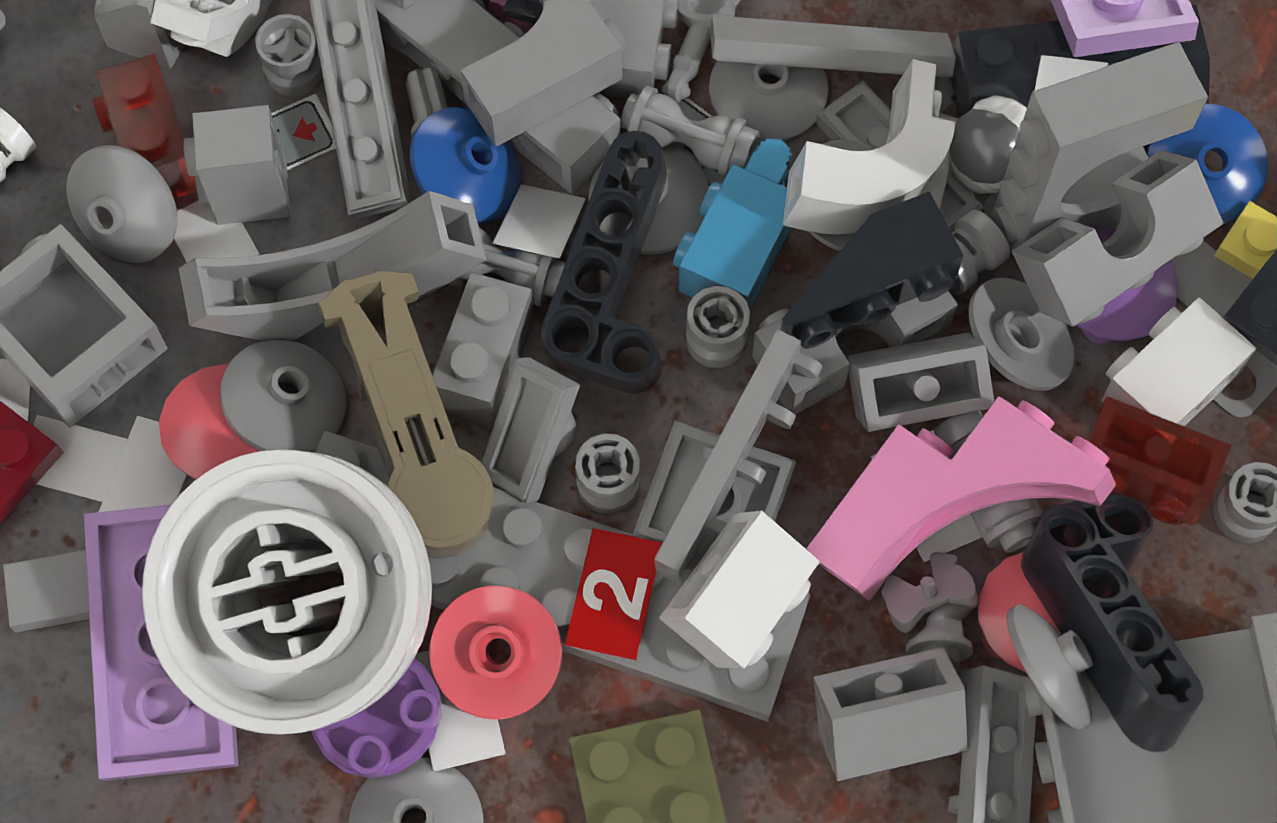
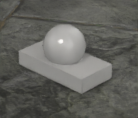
[481,357,580,503]

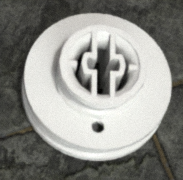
[142,450,432,734]

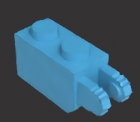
[673,138,792,311]

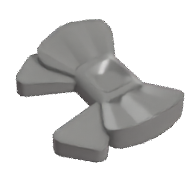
[882,552,978,633]

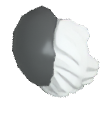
[949,96,1027,194]

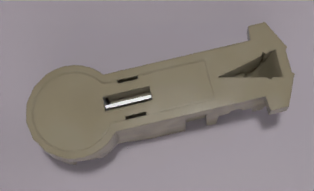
[319,270,494,559]

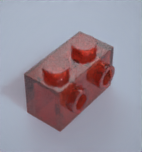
[92,53,197,198]
[1086,396,1232,526]

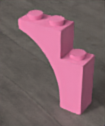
[806,396,1116,602]

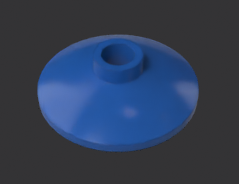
[1146,104,1268,223]
[410,107,521,224]

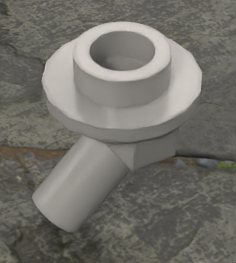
[906,604,977,669]

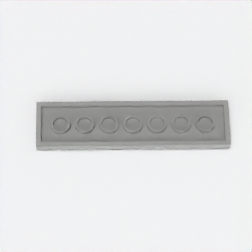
[277,431,811,722]

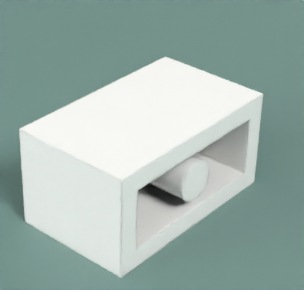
[1101,297,1257,452]
[659,511,820,669]

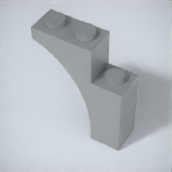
[179,191,486,341]

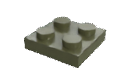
[569,709,726,823]

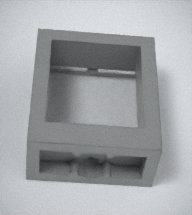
[0,224,168,428]

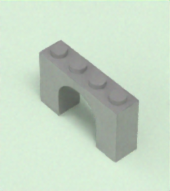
[398,0,626,147]
[991,42,1208,250]

